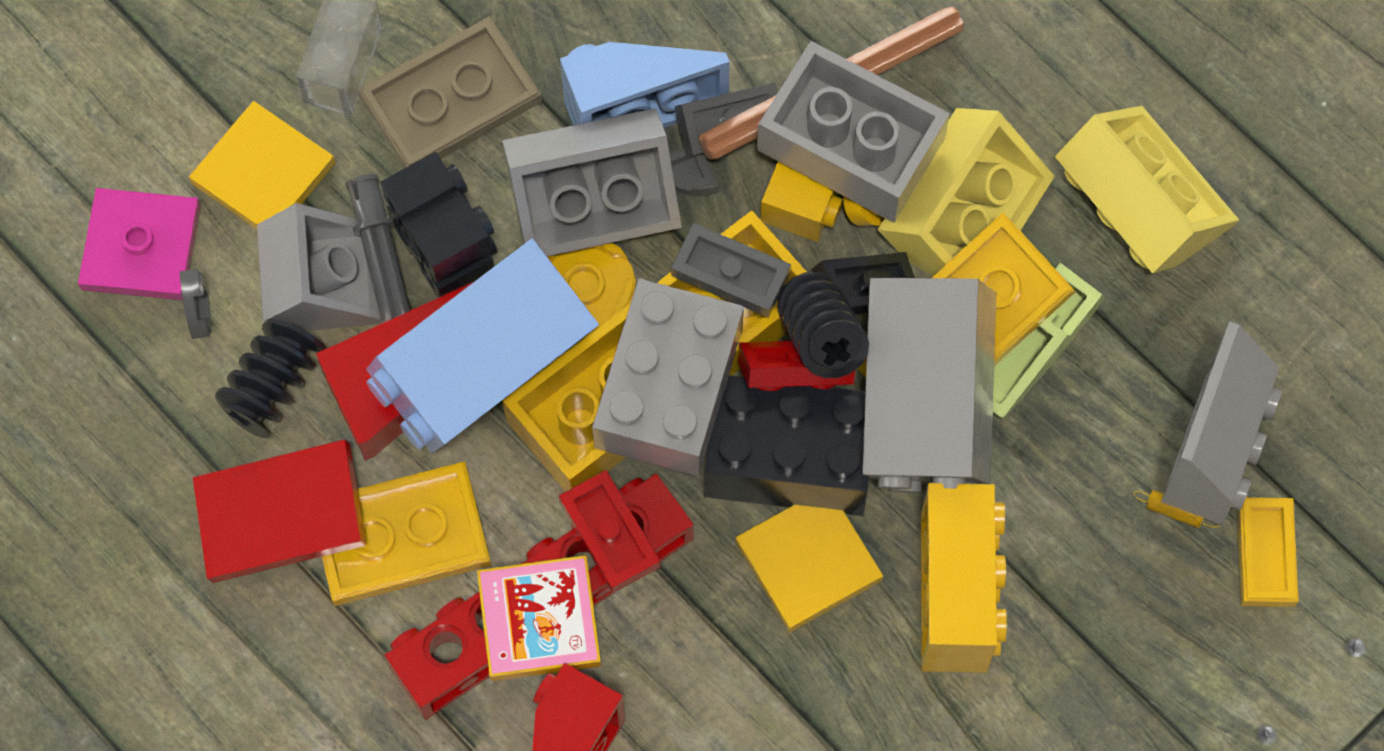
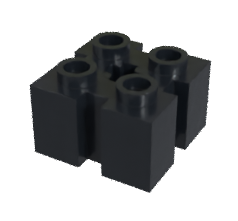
[380,152,498,298]

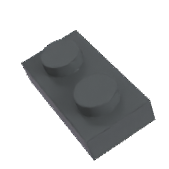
[674,82,778,156]
[671,223,791,318]

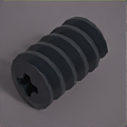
[777,272,869,378]
[215,318,326,438]

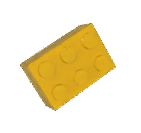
[921,483,1007,673]

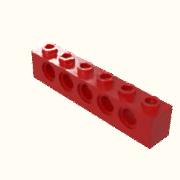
[384,473,694,721]

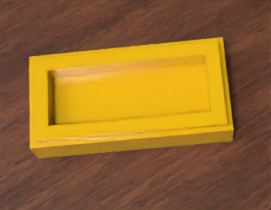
[1237,497,1299,607]

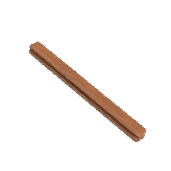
[699,7,964,159]

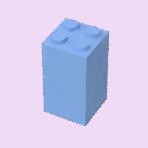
[366,238,599,454]

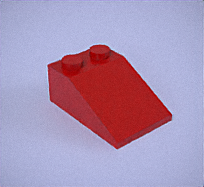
[532,662,625,751]

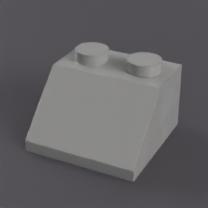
[257,203,382,331]

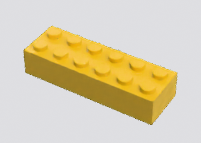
[502,210,807,492]

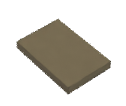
[357,16,542,168]

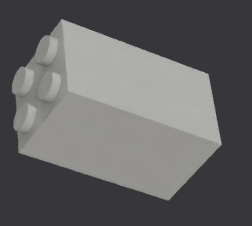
[863,278,997,493]

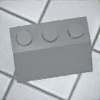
[1161,321,1282,525]

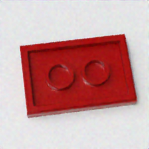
[192,439,366,583]

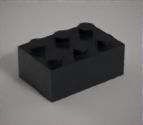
[704,375,869,516]

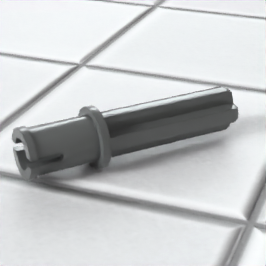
[346,174,410,323]

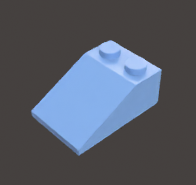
[560,42,730,128]

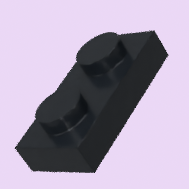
[811,252,915,314]

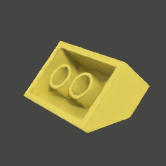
[1055,106,1239,274]
[878,108,1055,276]

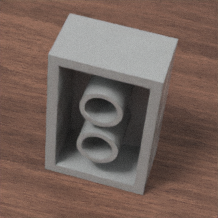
[757,41,950,223]
[502,108,682,256]
[592,278,744,477]

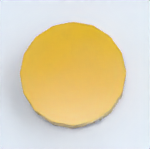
[547,243,636,338]

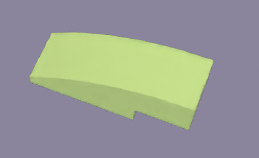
[993,263,1105,419]

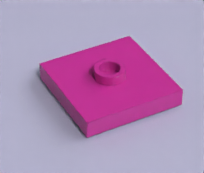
[78,188,201,300]

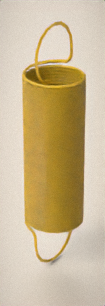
[1133,489,1219,528]

